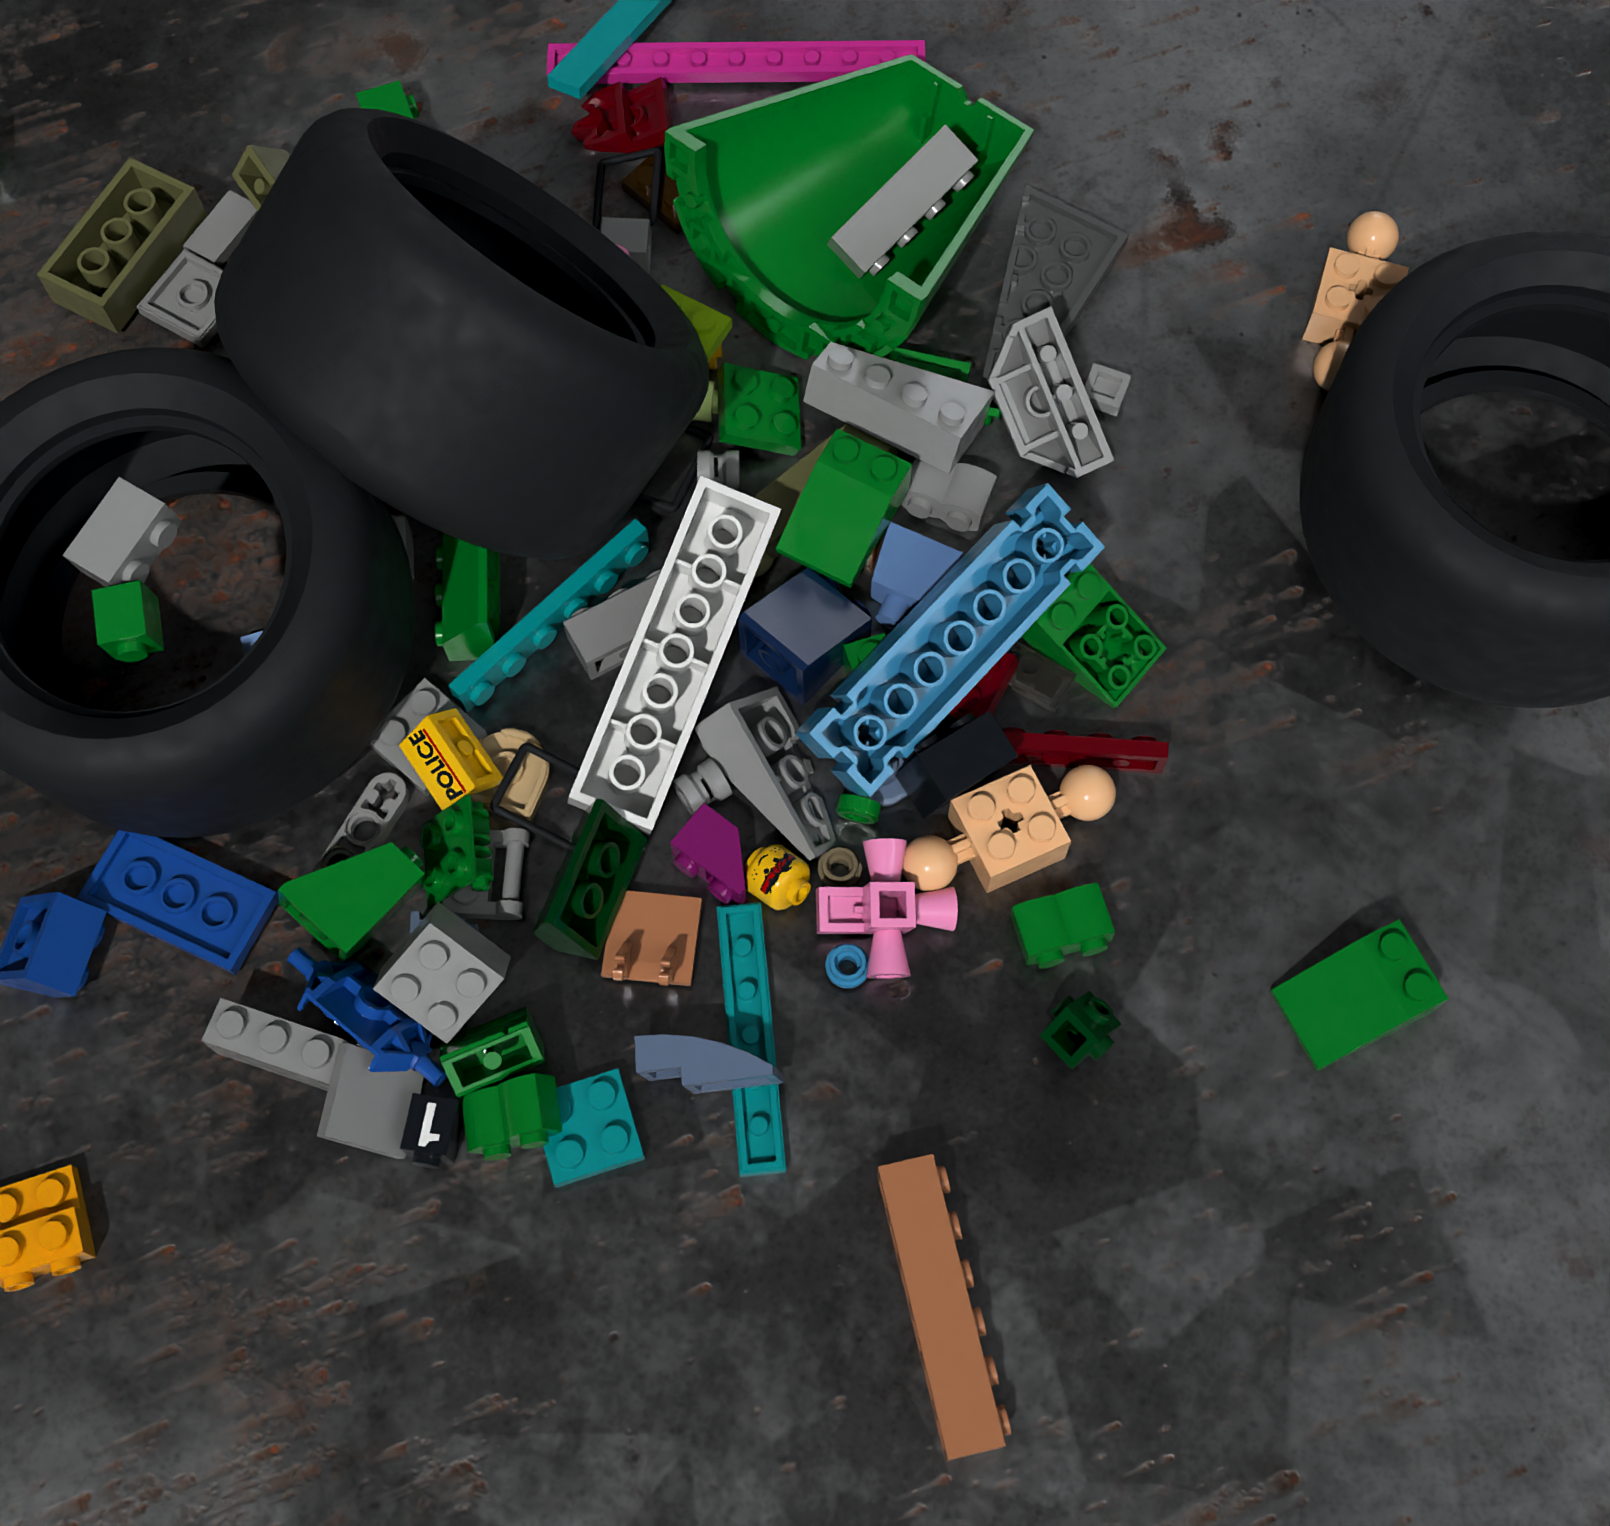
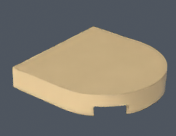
[471,728,551,822]

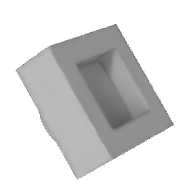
[1084,363,1132,417]

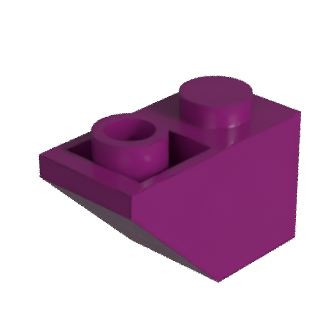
[670,803,747,905]

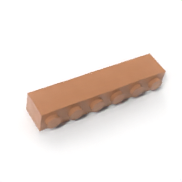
[877,1154,1011,1462]

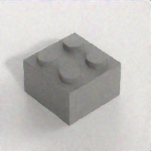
[373,902,511,1044]

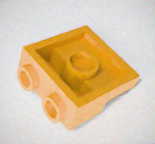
[0,1165,96,1292]

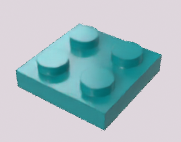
[543,1068,645,1188]

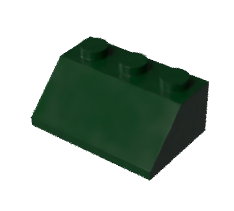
[533,798,648,960]

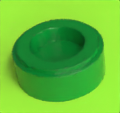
[835,794,882,824]

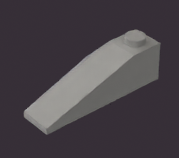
[694,686,838,861]

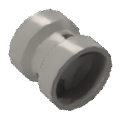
[697,450,740,491]
[672,758,732,816]

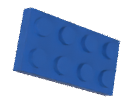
[77,830,278,975]

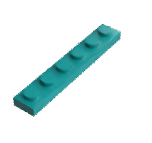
[448,519,650,712]

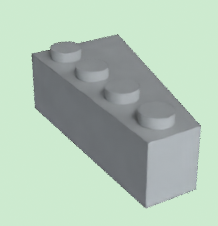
[827,124,978,279]

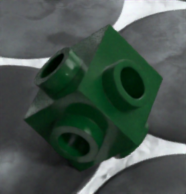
[1039,991,1122,1069]

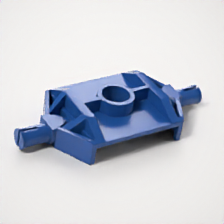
[287,947,447,1087]

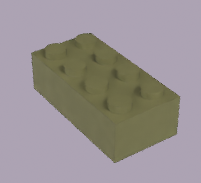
[37,157,207,334]

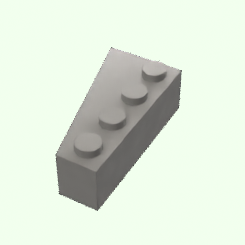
[803,342,995,474]

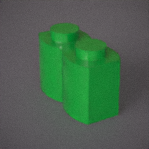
[1010,883,1115,969]
[461,1073,562,1161]

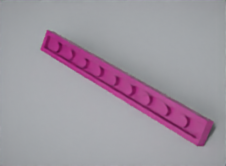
[546,40,926,84]

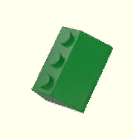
[435,533,500,662]

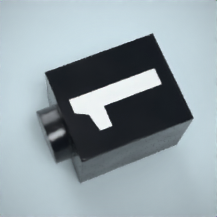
[400,1093,464,1169]

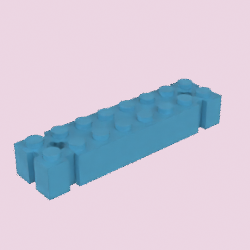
[795,483,1105,797]

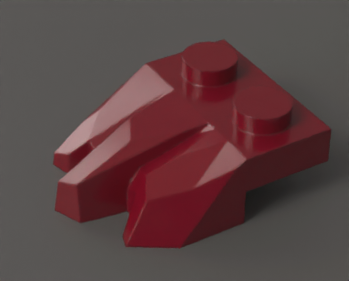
[571,77,673,153]

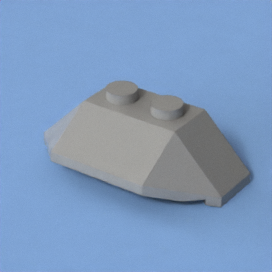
[987,306,1114,478]

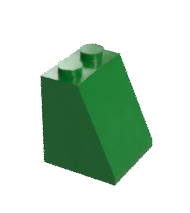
[278,842,425,962]

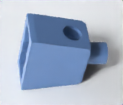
[870,522,963,629]

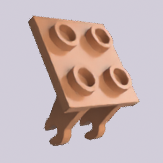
[601,890,702,986]

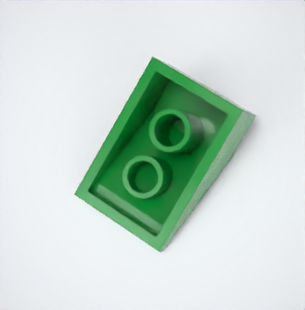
[776,428,912,588]
[1270,919,1449,1071]

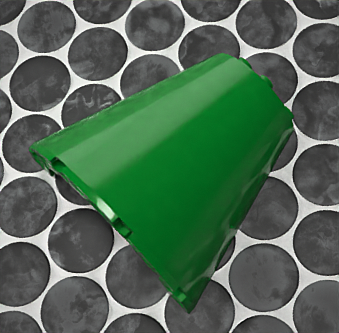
[664,54,1034,360]

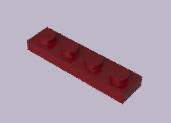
[1002,727,1169,774]

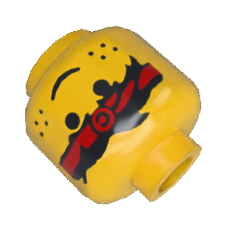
[744,844,811,910]

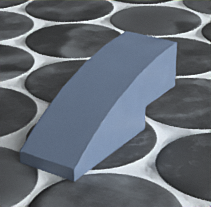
[634,1034,784,1094]

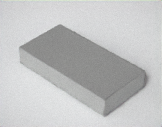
[183,190,258,267]

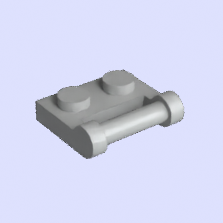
[442,828,530,920]

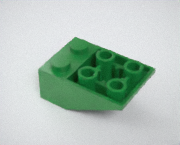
[1022,564,1167,709]

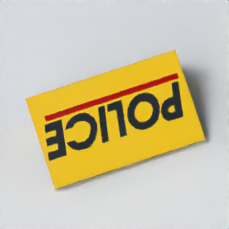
[398,708,503,811]

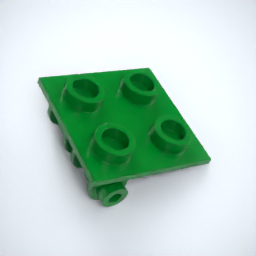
[420,795,494,908]

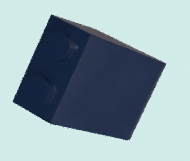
[738,567,872,705]

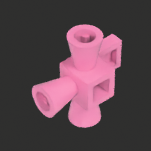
[816,838,958,979]

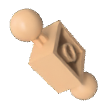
[1302,211,1409,392]
[902,765,1116,893]

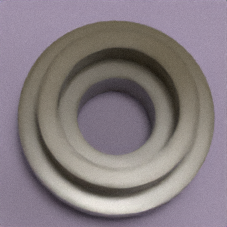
[818,847,862,887]

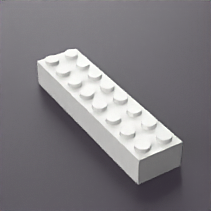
[568,476,781,836]

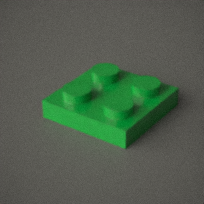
[717,362,801,456]

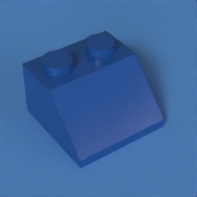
[0,892,107,998]

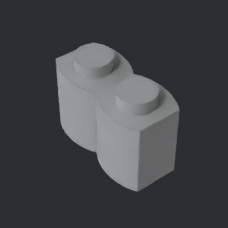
[901,458,997,532]

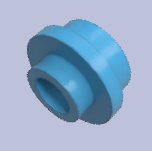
[825,943,869,989]

